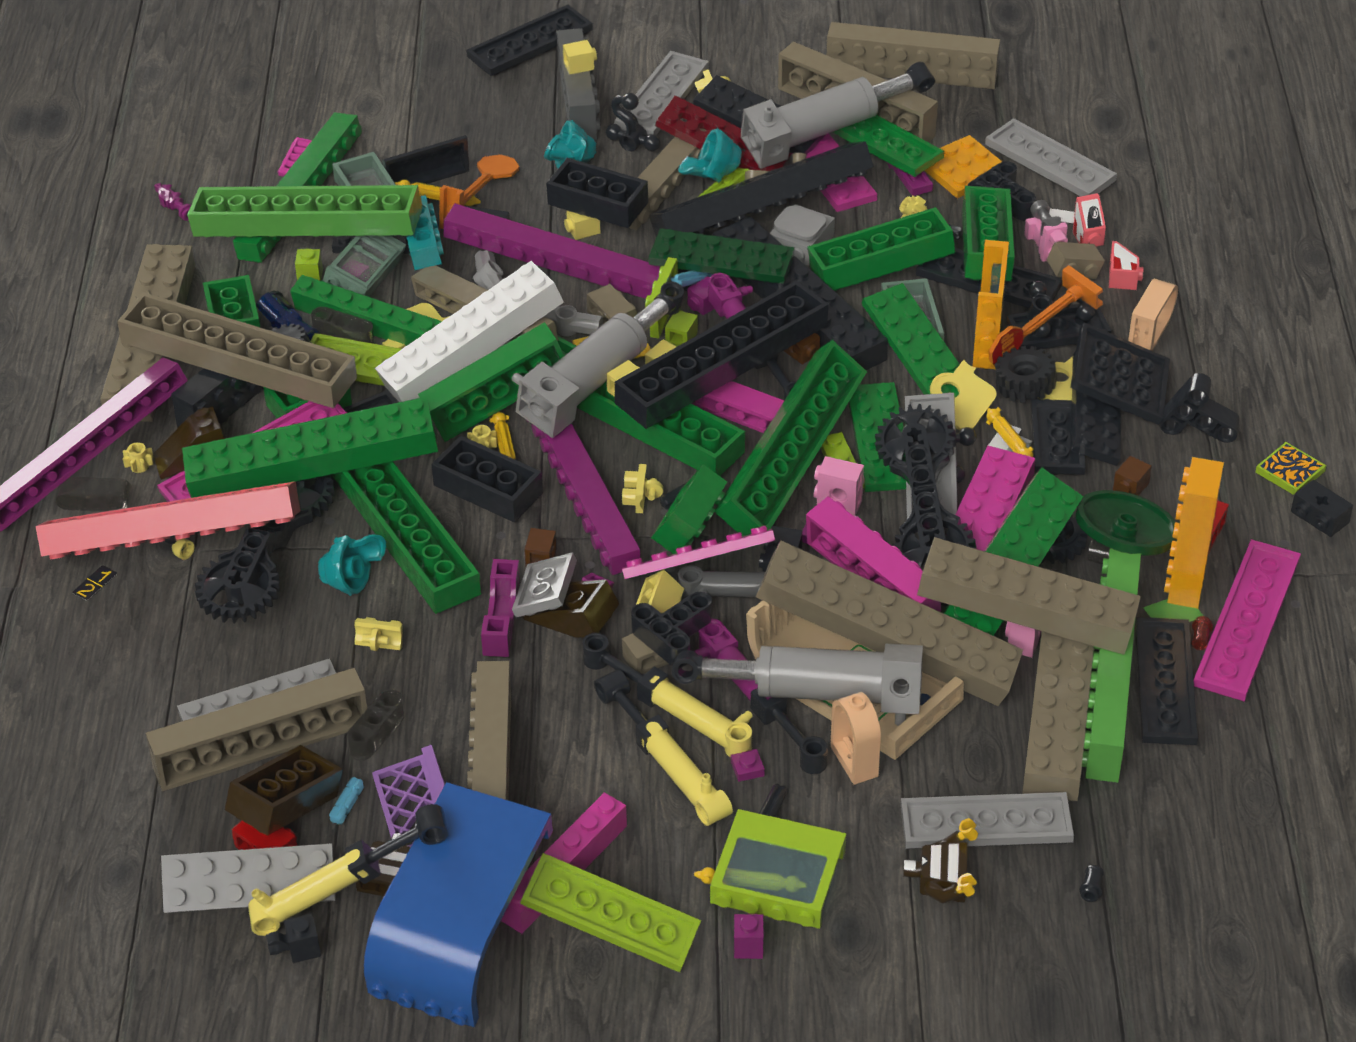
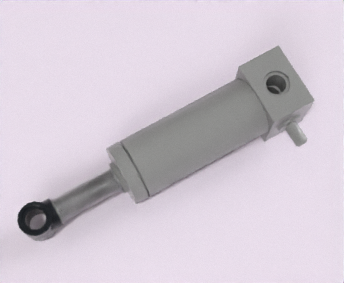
[740,62,936,169]
[512,281,684,438]
[672,644,923,726]

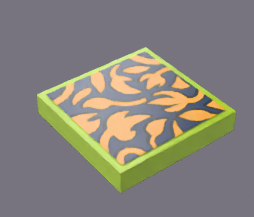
[1255,442,1326,495]

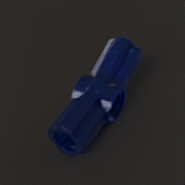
[256,292,318,340]

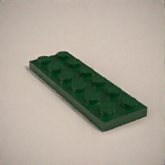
[648,228,794,284]

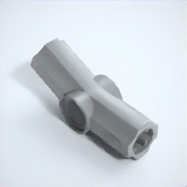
[473,250,503,290]
[544,305,603,336]

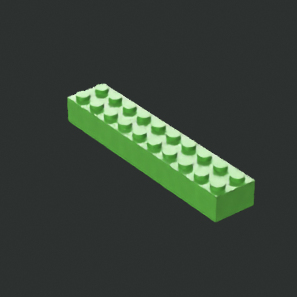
[187,185,423,237]
[1082,548,1141,783]

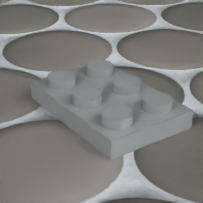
[512,552,577,618]

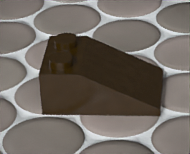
[153,406,226,480]
[522,579,619,638]

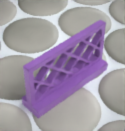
[372,745,445,847]

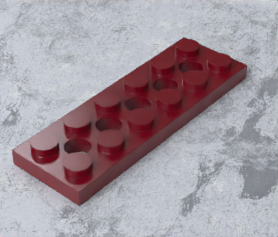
[655,95,791,171]

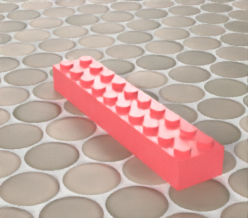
[36,481,301,559]

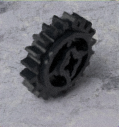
[1041,514,1087,564]

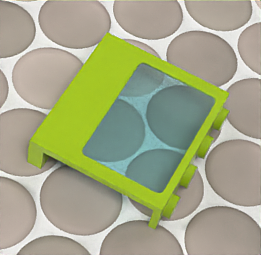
[710,809,846,929]

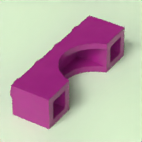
[481,559,520,657]

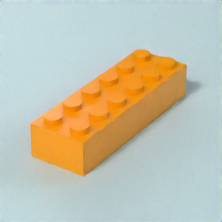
[1164,457,1224,609]

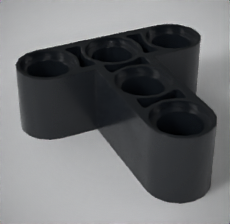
[967,161,1036,221]
[1160,373,1239,443]
[631,592,712,667]

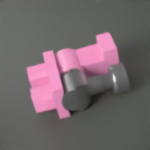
[1024,200,1068,262]

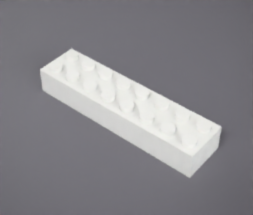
[375,261,564,402]

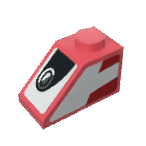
[1073,193,1106,247]
[1109,241,1143,290]

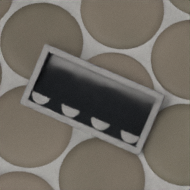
[382,135,469,184]

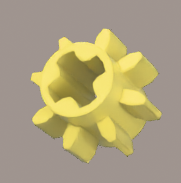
[900,195,928,218]
[467,425,497,449]
[123,442,153,473]

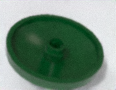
[1076,490,1176,556]

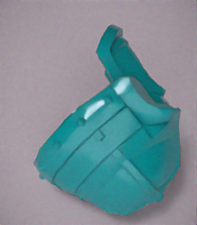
[544,120,596,168]
[678,128,742,183]
[318,534,386,596]

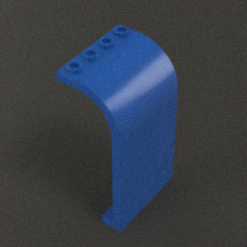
[364,782,553,1027]

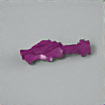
[154,183,191,221]

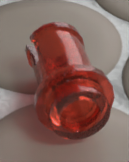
[1192,616,1213,650]

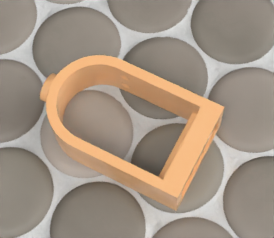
[1128,278,1178,351]
[830,692,881,785]

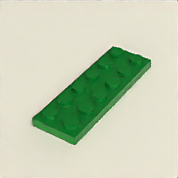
[832,115,944,177]
[862,283,960,397]
[848,382,906,492]

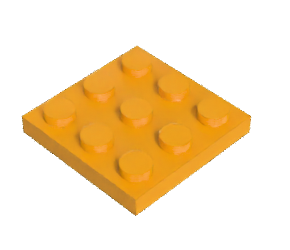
[925,135,1002,198]

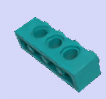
[407,195,444,270]

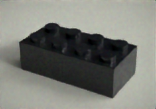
[546,158,649,228]
[171,368,264,428]
[431,435,543,523]

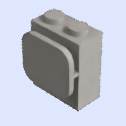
[770,204,835,266]

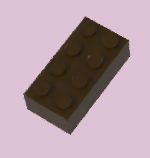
[225,745,343,836]

